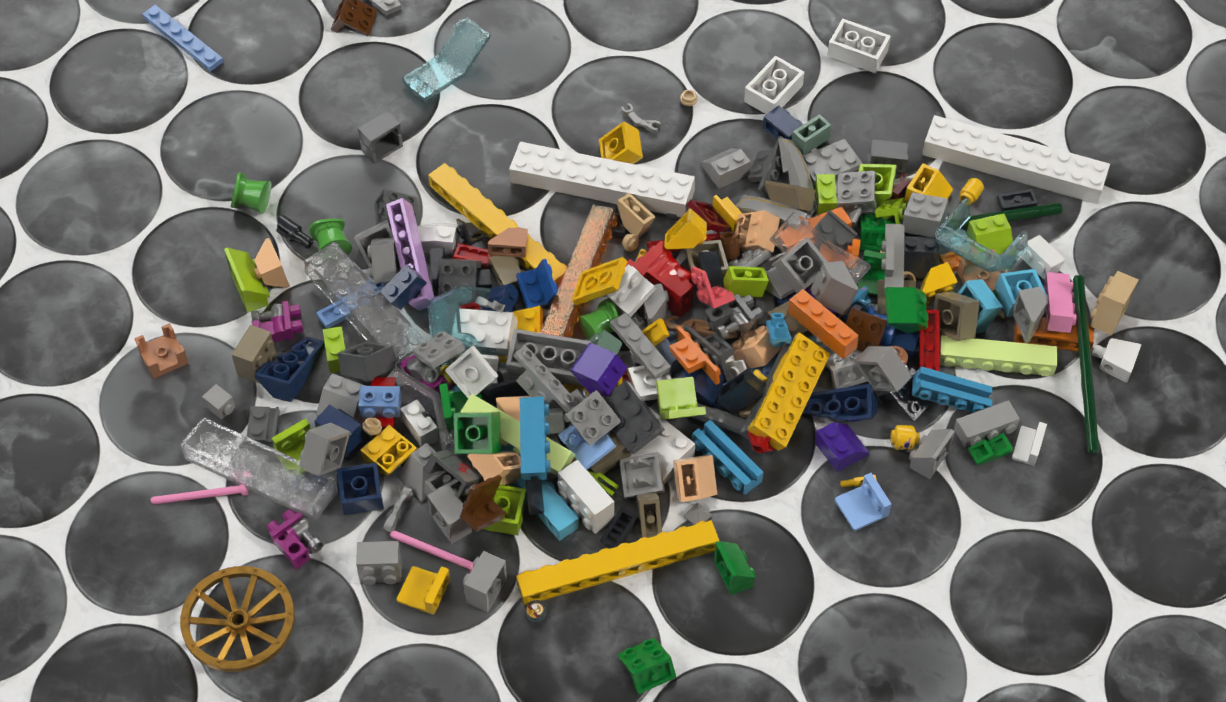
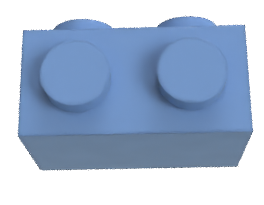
[359,386,402,418]

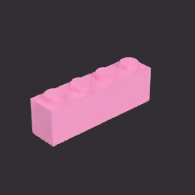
[1044,272,1077,333]

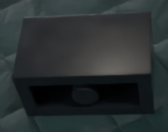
[718,369,763,415]

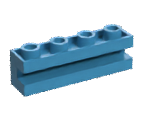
[912,366,992,413]
[520,397,551,480]
[692,420,763,495]

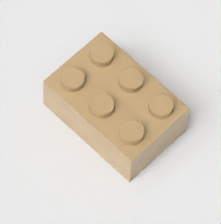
[1090,271,1139,335]

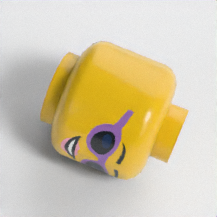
[890,425,920,451]

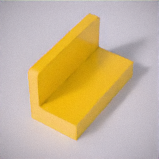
[712,195,742,233]

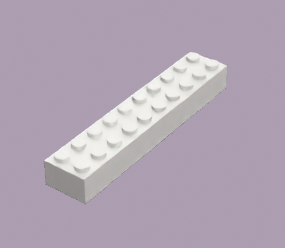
[922,115,1110,204]
[509,142,695,217]

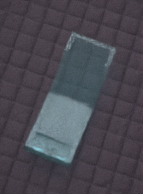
[402,17,491,102]

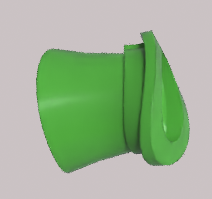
[231,172,271,214]
[309,219,352,261]
[578,299,618,340]

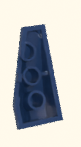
[255,337,325,402]
[678,341,728,405]
[802,384,877,422]

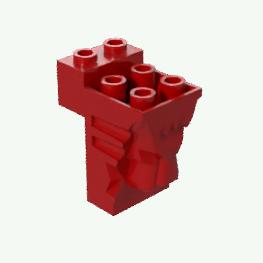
[625,241,694,318]

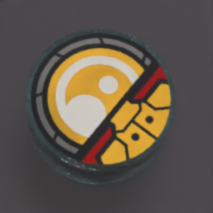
[526,600,547,622]

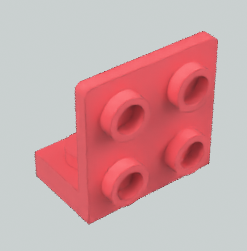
[691,266,735,308]

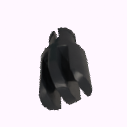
[276,215,314,249]

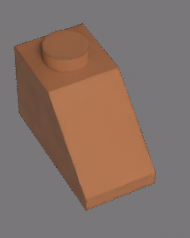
[488,227,528,258]

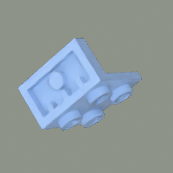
[558,424,616,470]
[835,473,892,531]

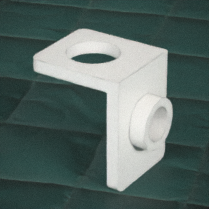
[723,355,747,382]

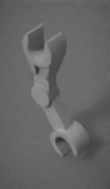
[622,103,661,134]
[475,296,505,313]
[383,486,413,532]

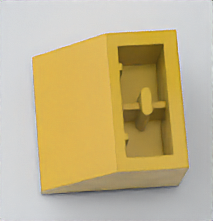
[904,164,953,203]
[919,262,958,307]
[361,425,417,475]

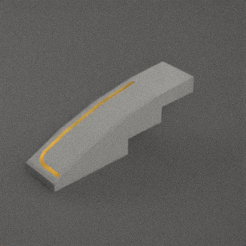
[778,138,816,203]
[735,195,807,230]

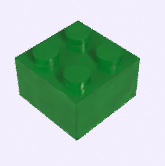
[454,412,501,454]

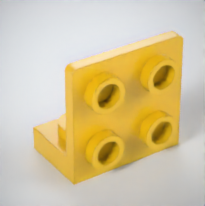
[397,566,450,615]

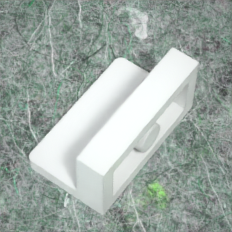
[1012,422,1047,466]

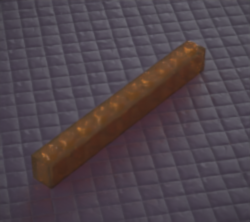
[540,205,617,338]

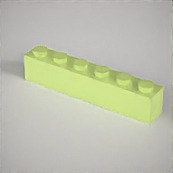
[940,335,1057,376]
[461,394,576,475]

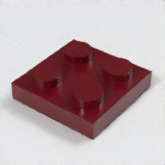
[686,199,732,233]

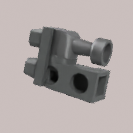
[705,294,764,340]

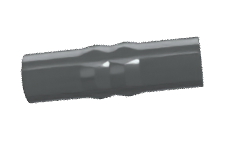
[689,403,747,435]

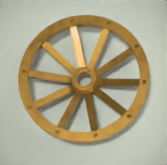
[180,566,295,672]

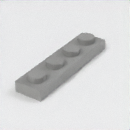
[610,313,671,380]

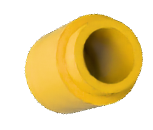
[959,178,984,205]

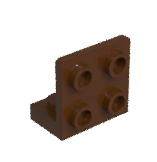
[331,0,377,36]
[846,304,887,352]
[460,475,506,532]

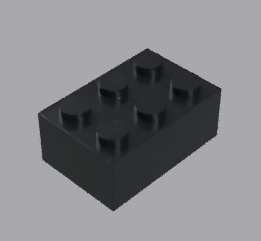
[603,380,665,454]

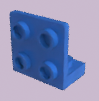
[516,259,558,308]

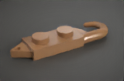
[664,316,737,339]

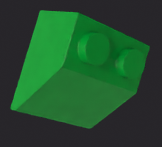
[884,287,928,334]
[714,541,756,595]

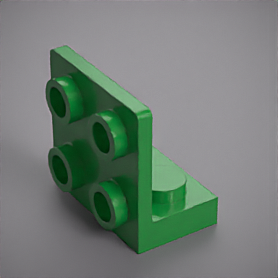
[860,214,896,251]
[857,250,885,296]
[439,383,482,430]
[618,638,676,694]

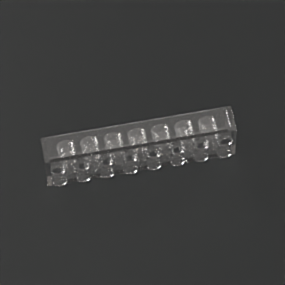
[304,241,427,374]
[180,417,338,521]

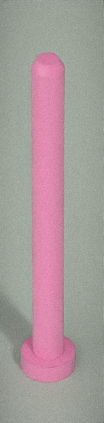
[151,482,248,505]
[390,531,474,573]

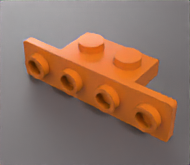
[669,326,721,385]

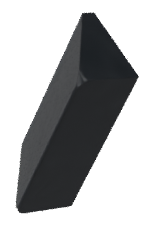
[525,476,544,515]

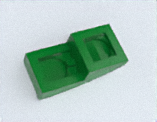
[968,433,1014,465]

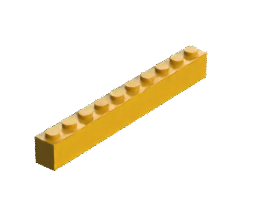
[428,163,569,289]
[516,520,719,606]

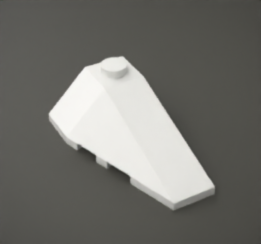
[417,222,459,256]

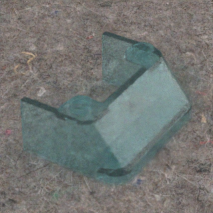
[935,198,1028,272]
[428,286,497,365]

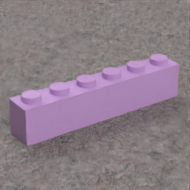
[386,198,436,311]

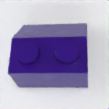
[570,343,628,397]
[815,422,870,472]

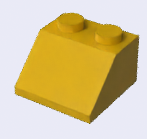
[599,121,643,164]
[664,208,707,249]

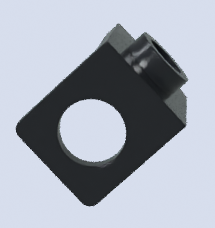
[456,218,488,245]

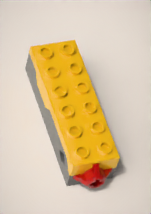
[740,333,830,455]

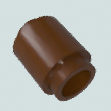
[720,232,740,261]

